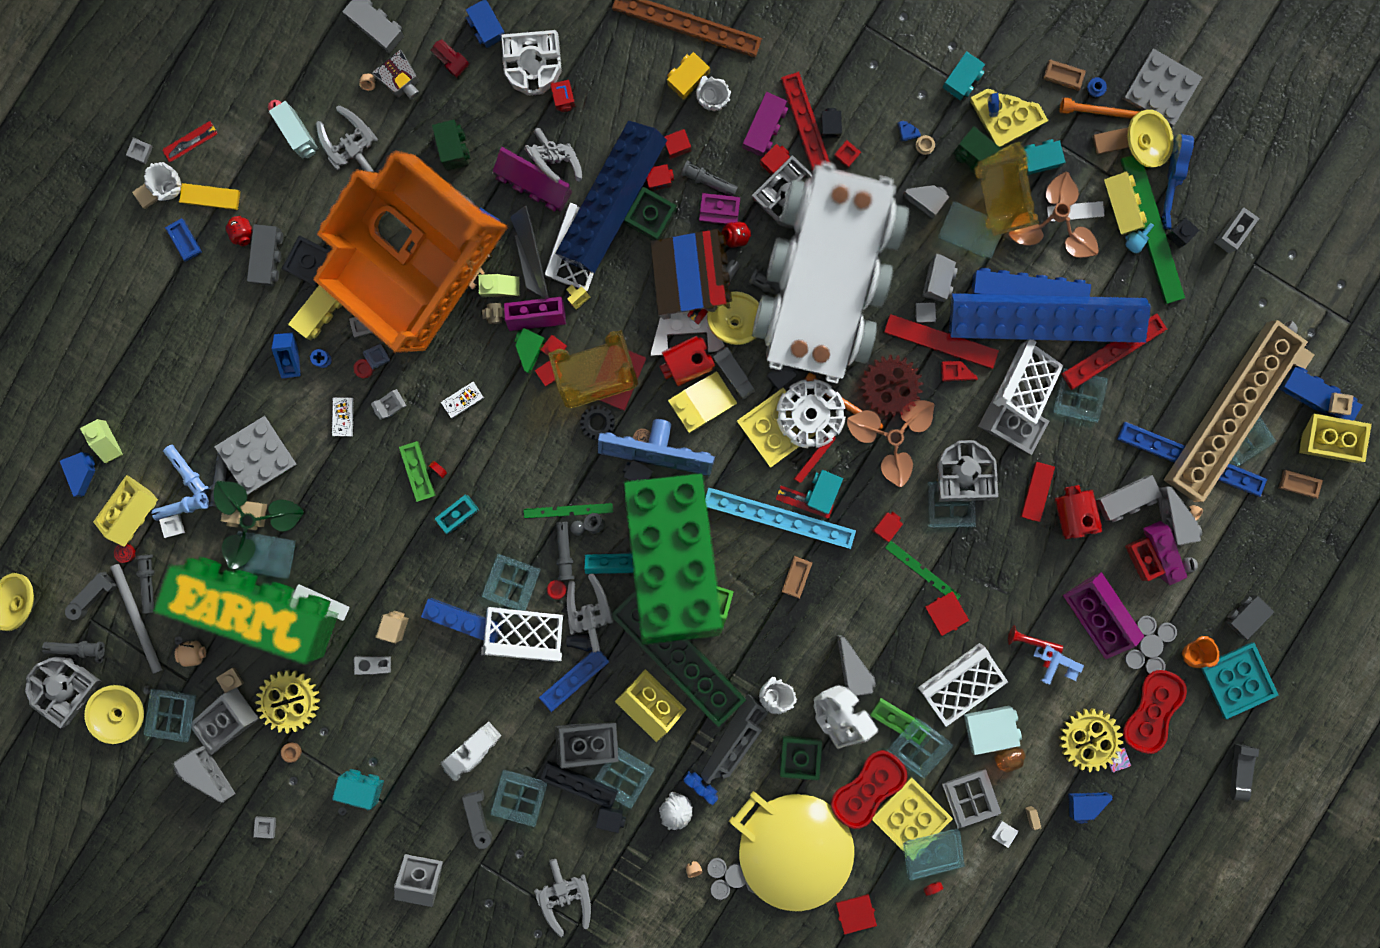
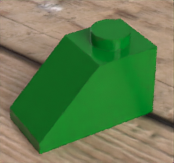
[515,328,546,374]

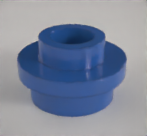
[1087,78,1107,97]

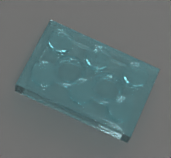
[235,531,296,579]

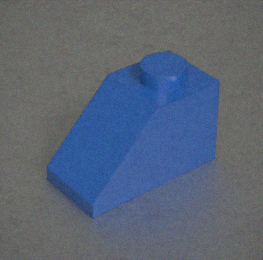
[272,332,301,378]
[60,452,95,497]
[1069,792,1112,823]

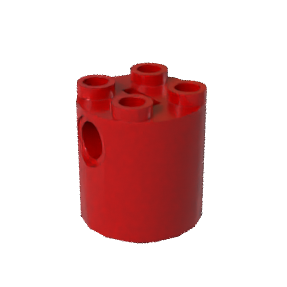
[660,336,715,386]
[1054,485,1102,539]

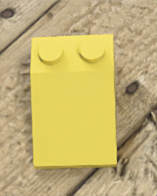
[668,371,737,434]

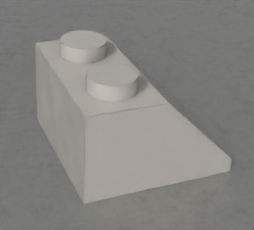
[922,254,957,302]
[394,854,443,907]

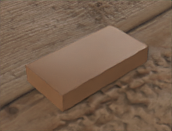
[1043,60,1086,91]
[1092,128,1129,155]
[1279,470,1323,499]
[781,556,812,599]

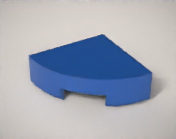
[987,93,999,118]
[897,121,921,142]

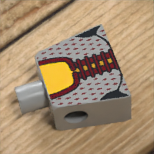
[372,50,419,100]

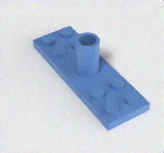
[598,419,714,476]

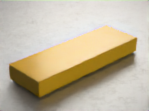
[179,183,240,210]

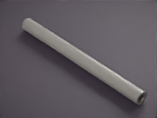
[110,564,162,674]

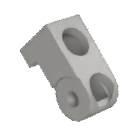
[354,655,391,674]

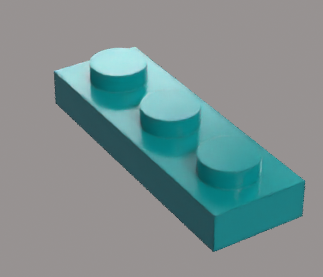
[585,554,633,574]

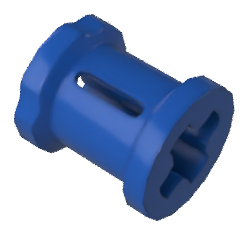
[310,349,332,368]

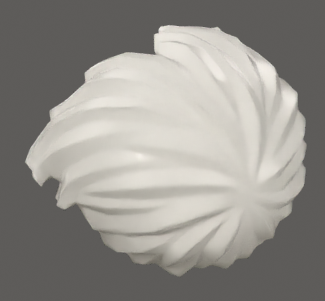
[696,76,731,112]
[144,162,182,201]
[759,677,797,714]
[659,792,693,830]

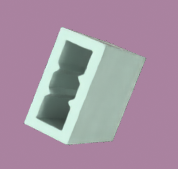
[269,101,318,159]
[964,706,1022,755]

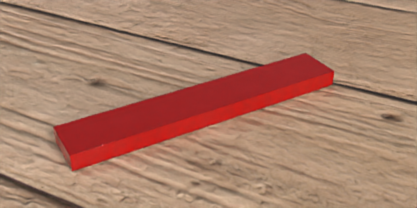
[781,72,830,173]
[884,314,999,369]
[1061,314,1167,390]

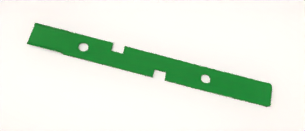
[524,503,613,518]
[885,541,961,600]

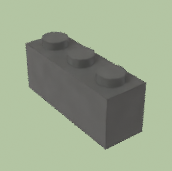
[247,224,283,286]

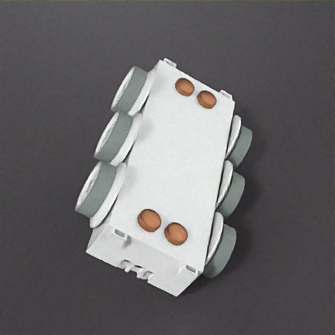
[752,162,908,383]

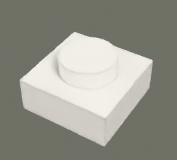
[159,514,185,538]
[991,820,1018,848]

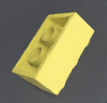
[1299,414,1371,463]
[93,475,158,547]
[615,669,687,742]

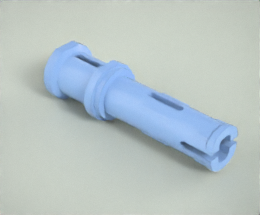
[163,445,209,496]
[152,493,209,521]

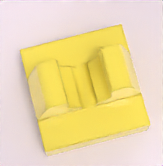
[566,285,590,310]

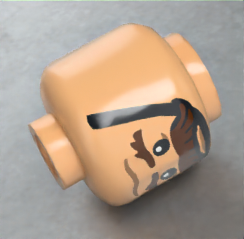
[175,640,206,667]

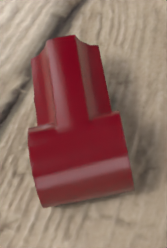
[431,39,470,78]

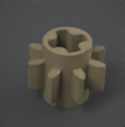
[482,303,505,324]

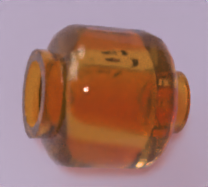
[995,747,1025,773]

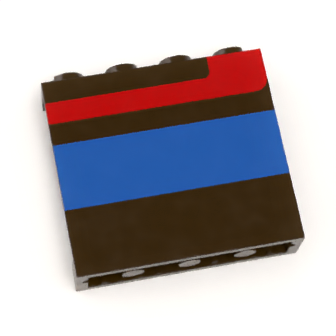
[651,229,732,319]

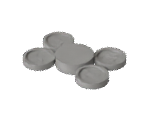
[1125,615,1177,674]
[707,858,754,900]

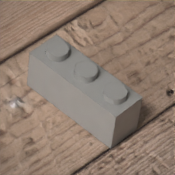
[342,0,404,54]
[1096,475,1162,522]

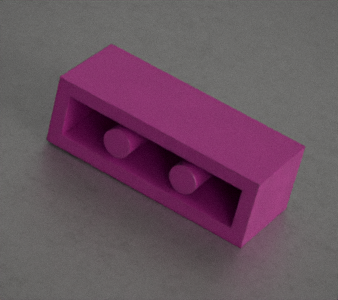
[742,92,789,157]
[504,297,566,331]
[1143,521,1187,585]

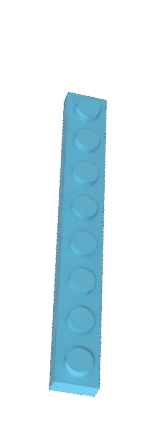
[705,487,856,549]

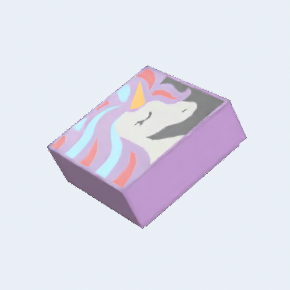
[1108,747,1131,772]

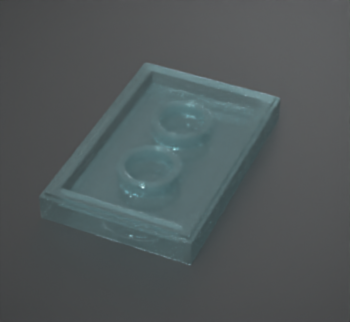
[938,201,1006,259]
[903,829,965,881]

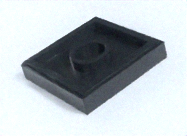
[282,236,329,287]

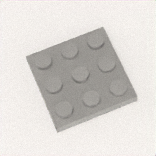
[1123,48,1202,127]
[214,416,297,495]

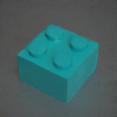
[332,769,384,810]

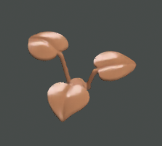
[1009,172,1098,258]
[847,400,934,487]

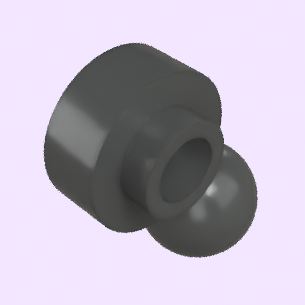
[570,513,604,536]

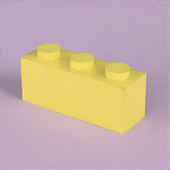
[1104,172,1147,235]
[288,285,342,340]

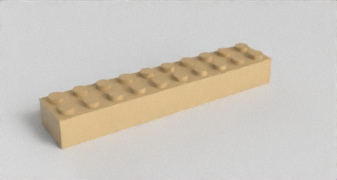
[1164,320,1308,502]

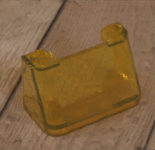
[975,142,1039,236]
[548,330,638,408]

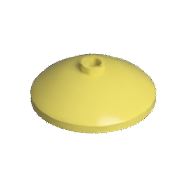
[1127,110,1173,168]
[707,292,759,345]
[0,573,34,631]
[84,685,144,744]

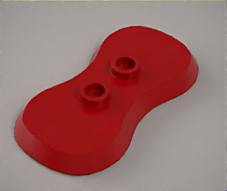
[1123,670,1187,754]
[831,751,907,829]

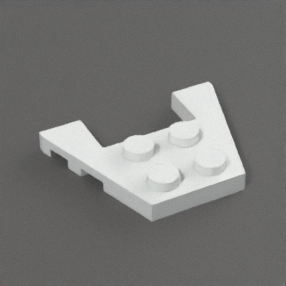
[651,311,724,356]

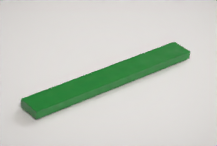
[1120,155,1185,304]

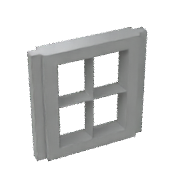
[942,769,1001,828]

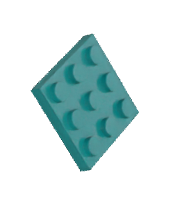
[1201,642,1279,719]

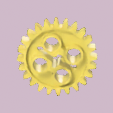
[255,670,320,733]
[1059,708,1123,772]

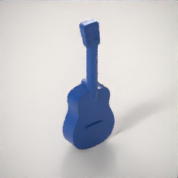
[1162,134,1194,229]

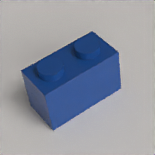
[465,0,505,48]

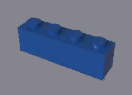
[1278,366,1362,421]
[421,598,503,643]

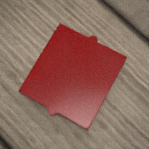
[925,591,969,636]
[836,894,877,935]

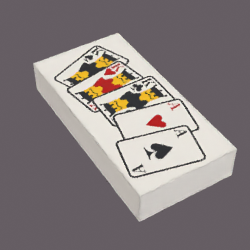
[441,382,484,418]
[332,398,353,436]

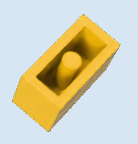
[667,52,710,100]

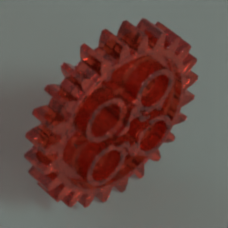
[860,355,923,417]

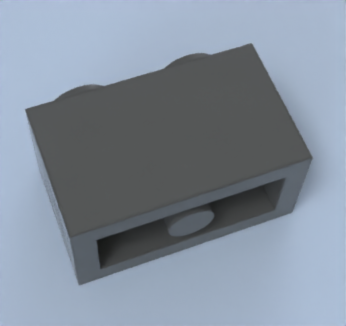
[1225,595,1274,640]

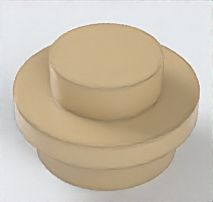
[916,135,935,155]

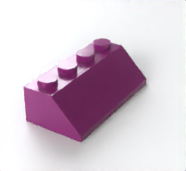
[493,147,572,212]
[1063,572,1145,660]

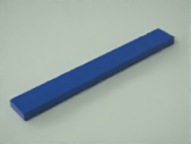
[1117,422,1267,497]

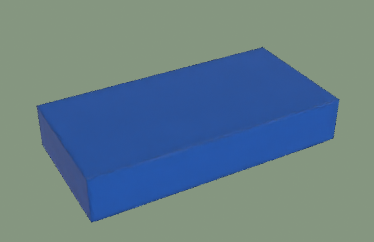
[165,218,202,262]

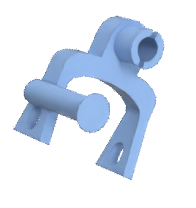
[1033,645,1084,685]

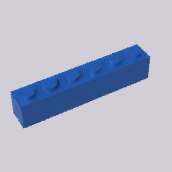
[971,268,1091,297]

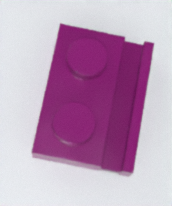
[699,193,740,225]

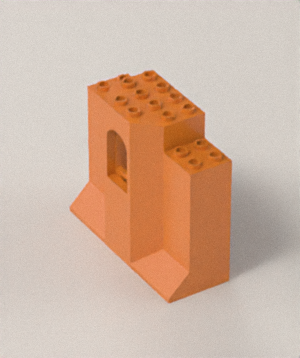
[313,151,507,352]

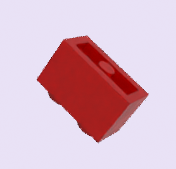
[1125,538,1165,581]

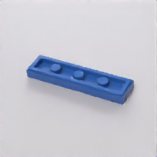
[539,650,610,712]

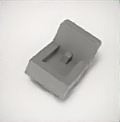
[371,389,406,420]

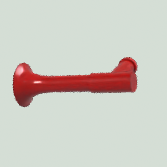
[1008,625,1063,668]

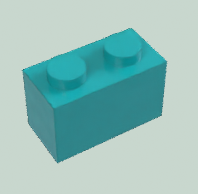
[942,51,985,100]
[1019,139,1066,176]
[805,470,843,514]
[434,495,479,534]

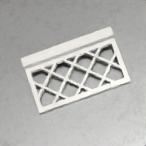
[544,203,594,292]
[993,340,1063,426]
[481,607,563,662]
[918,643,1008,727]

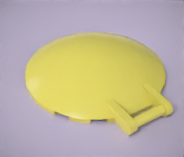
[729,791,854,911]

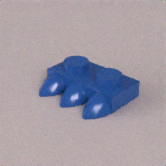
[683,771,718,805]

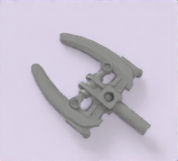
[316,106,378,172]
[524,128,582,183]
[567,574,613,652]
[534,859,591,937]

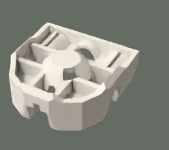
[501,30,562,95]
[814,685,878,749]
[441,722,501,781]

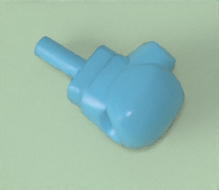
[1125,223,1154,253]

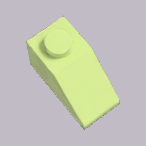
[479,274,520,297]
[80,419,123,463]

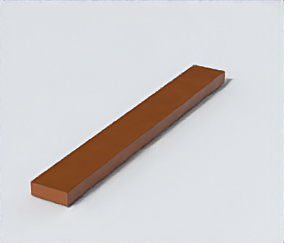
[612,0,762,58]

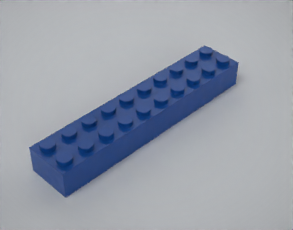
[949,293,1151,343]

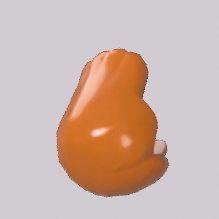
[1182,636,1219,668]

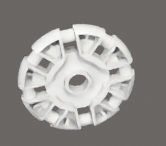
[776,379,846,448]

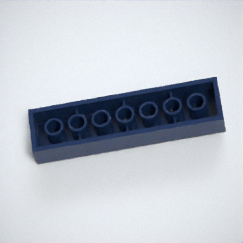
[555,120,667,273]

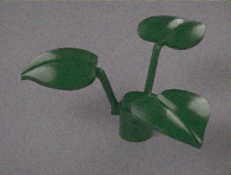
[214,481,304,569]

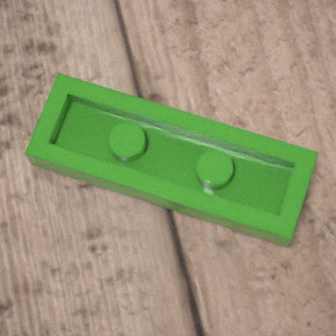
[399,441,436,502]
[870,698,930,745]

